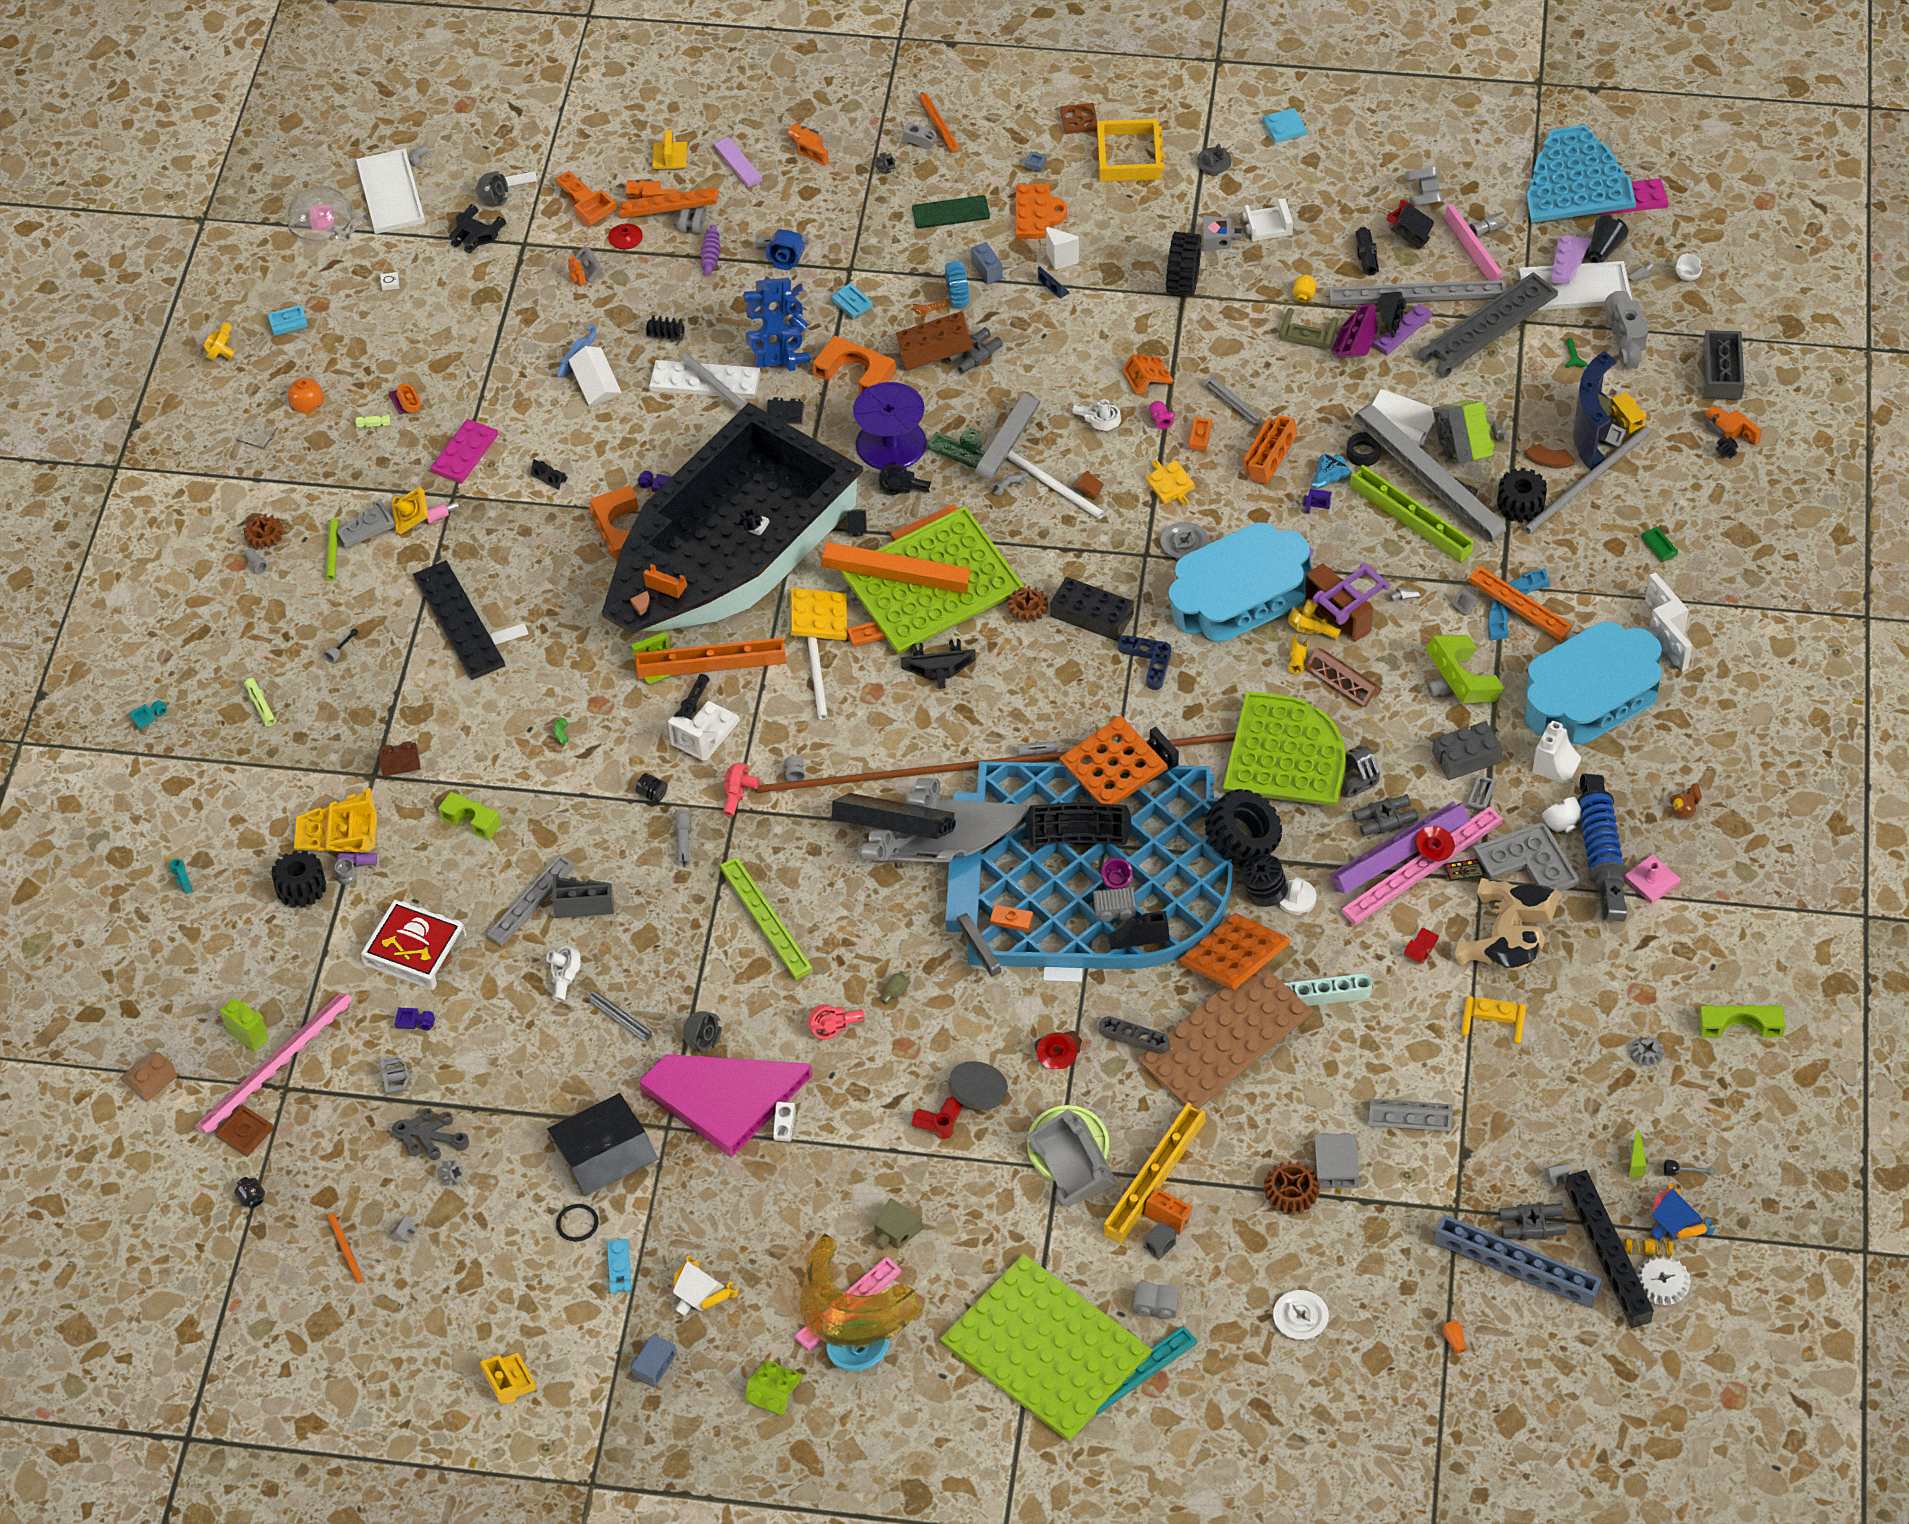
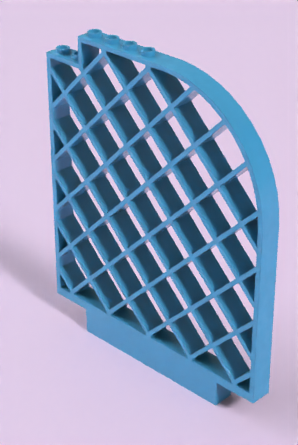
[946,761,1237,969]

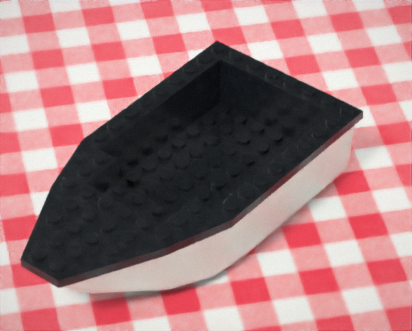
[602,402,863,634]

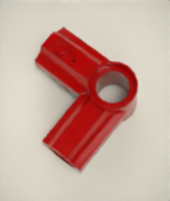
[912,1096,963,1139]

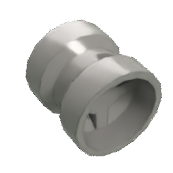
[785,756,805,782]
[334,858,357,885]

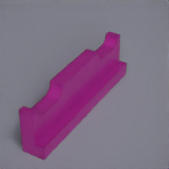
[389,390,407,415]

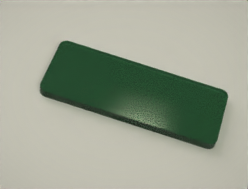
[912,195,990,229]

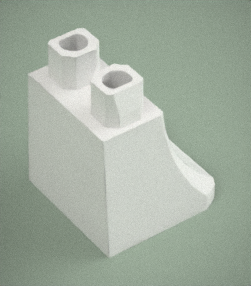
[1532,721,1581,784]

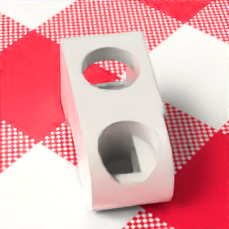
[774,1102,796,1142]

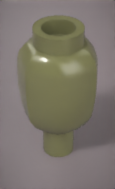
[881,971,910,1004]

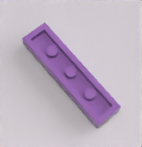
[1373,304,1433,356]

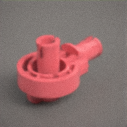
[723,762,760,817]
[807,1004,865,1040]

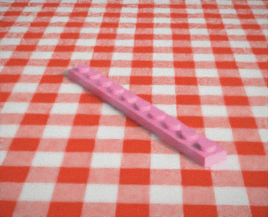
[1342,806,1503,925]
[195,993,352,1133]

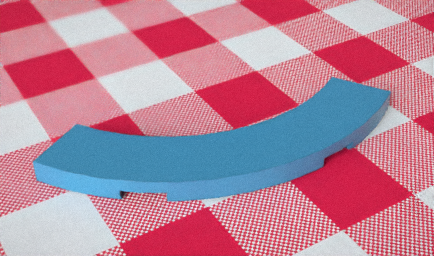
[1488,568,1550,641]

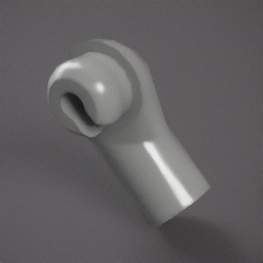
[409,145,428,166]

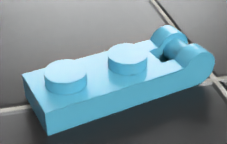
[607,1239,632,1294]

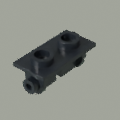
[531,459,568,490]

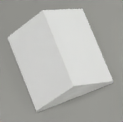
[1046,227,1079,270]

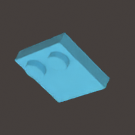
[1263,108,1307,143]

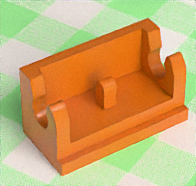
[643,564,687,598]
[1144,1188,1193,1235]

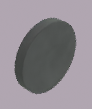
[948,1061,1008,1110]

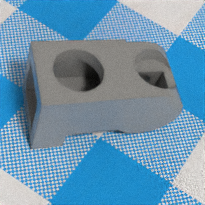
[902,122,937,149]

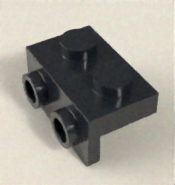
[767,397,805,424]

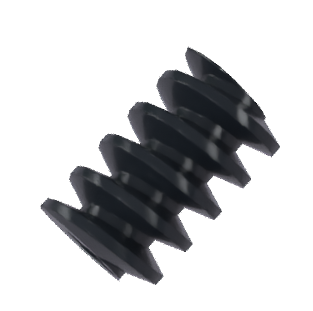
[646,315,685,341]

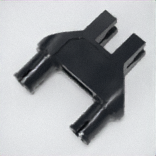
[449,204,506,254]

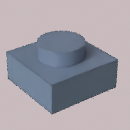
[1025,151,1047,172]

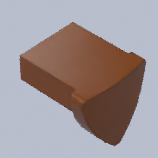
[1072,470,1104,500]

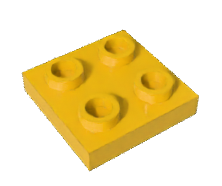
[391,486,429,534]

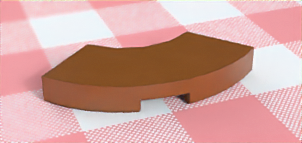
[1524,444,1575,469]

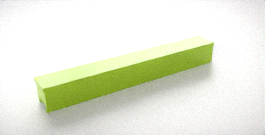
[1349,465,1474,563]

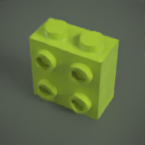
[220,997,269,1052]

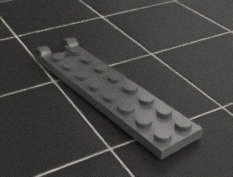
[1417,272,1558,378]

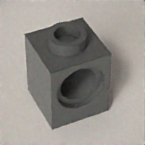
[1144,1222,1176,1260]

